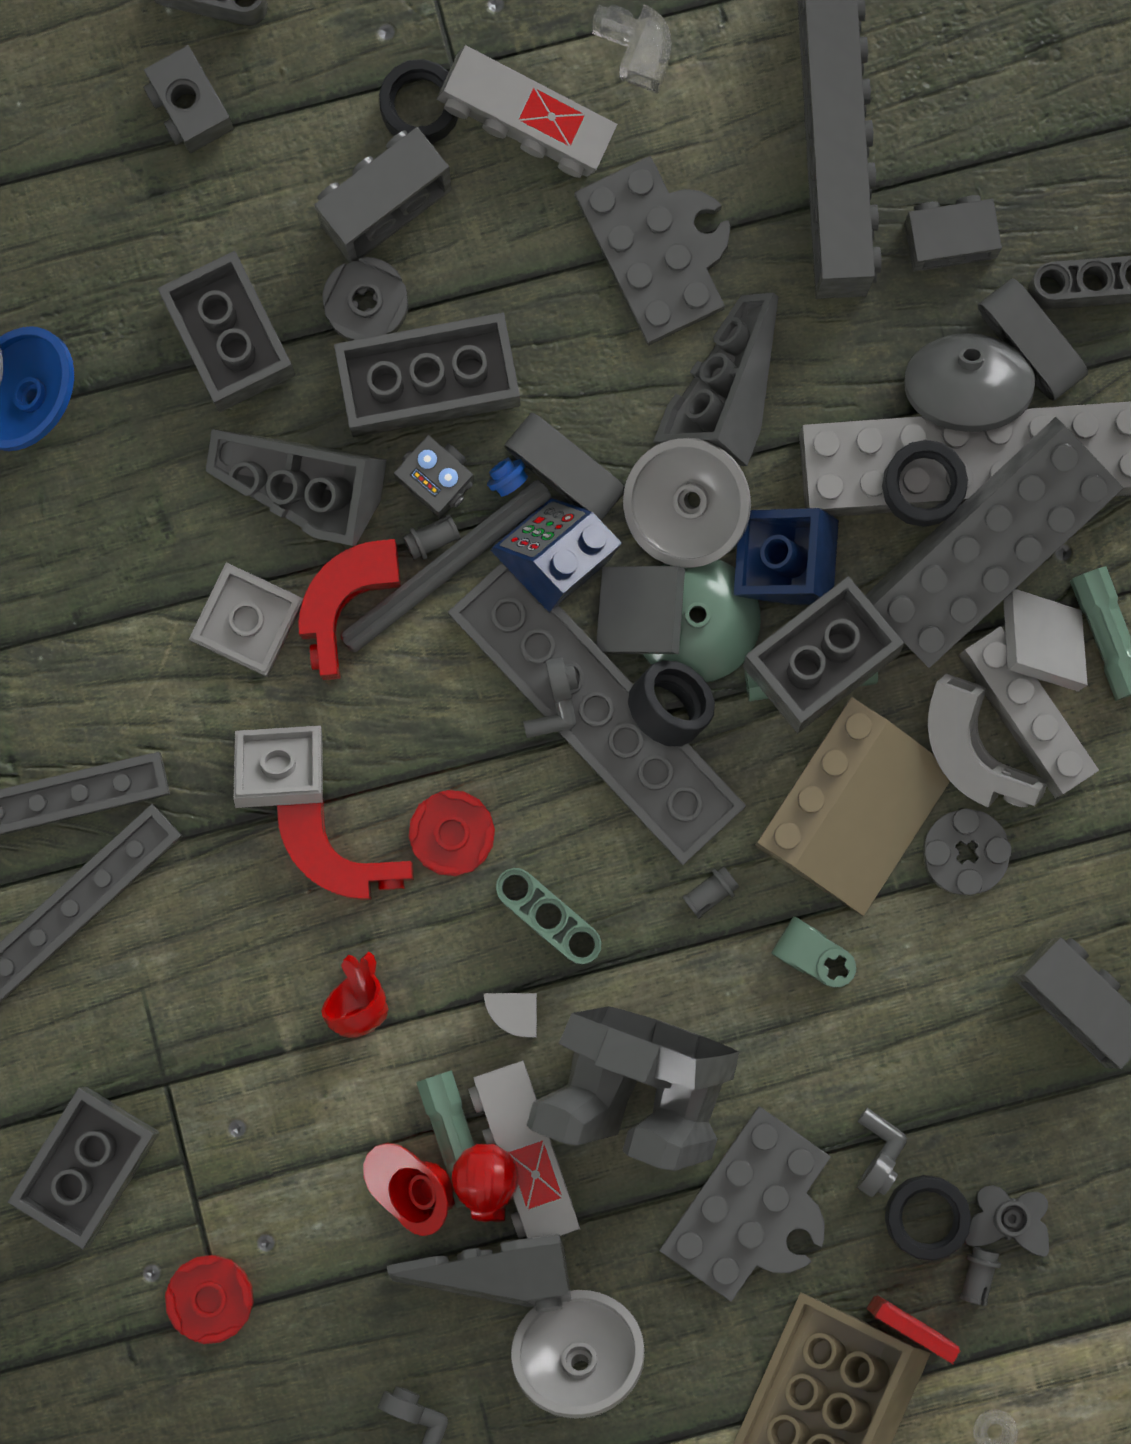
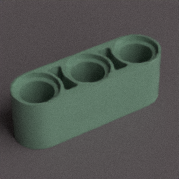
[496,868,602,965]

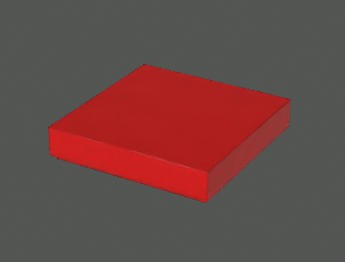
[866,1295,961,1364]

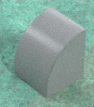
[484,993,537,1037]

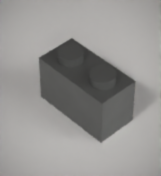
[904,195,1002,272]

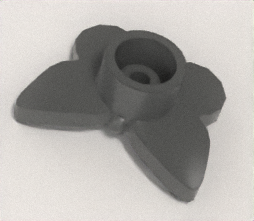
[964,1185,1049,1257]

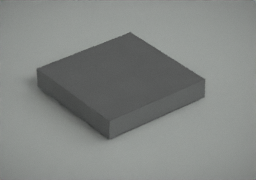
[596,566,685,654]

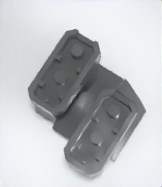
[527,1006,739,1171]

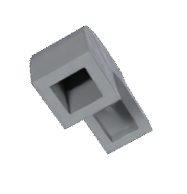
[928,673,1049,807]

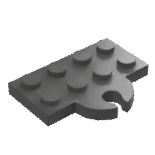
[574,156,730,346]
[659,1106,831,1302]

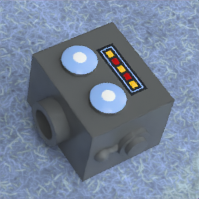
[394,435,475,519]

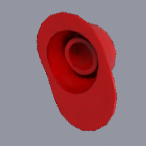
[363,1143,455,1236]

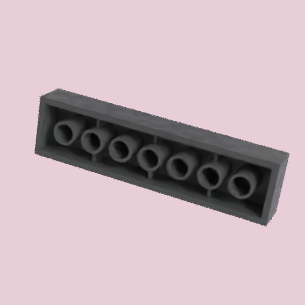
[797,0,881,299]

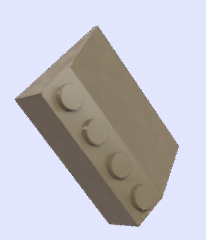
[754,697,950,916]
[734,1292,931,1444]

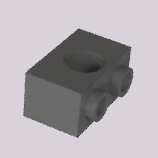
[143,45,234,153]

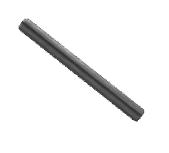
[341,480,551,653]

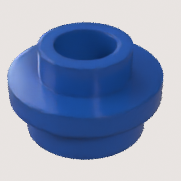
[487,458,528,497]

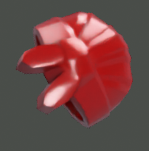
[321,951,389,1038]
[451,1144,519,1222]

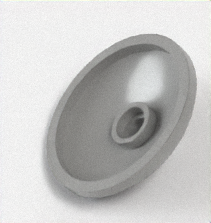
[623,438,751,568]
[511,1290,645,1418]

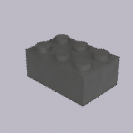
[314,127,452,263]
[157,251,296,413]
[743,576,904,734]
[1011,937,1131,1069]
[8,1087,160,1249]

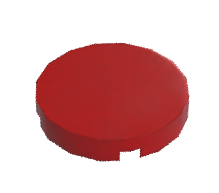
[409,790,495,877]
[165,1255,254,1344]

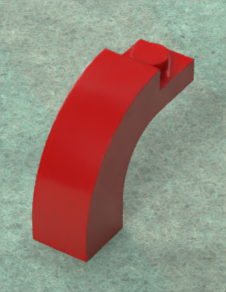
[299,539,401,680]
[277,799,414,900]

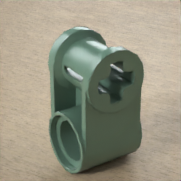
[771,916,856,988]

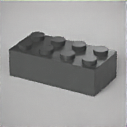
[334,312,521,438]

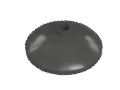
[905,333,1035,432]

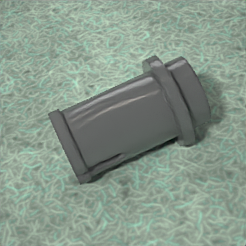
[403,514,461,560]
[682,866,739,919]
[959,1246,1001,1306]

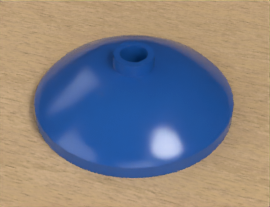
[0,327,74,451]

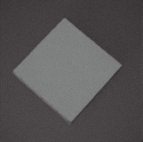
[189,562,303,677]
[1004,589,1088,691]
[234,726,323,808]

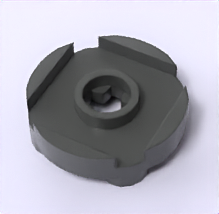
[322,257,409,341]
[923,808,1012,896]

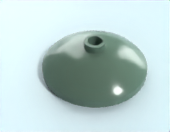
[642,559,761,683]

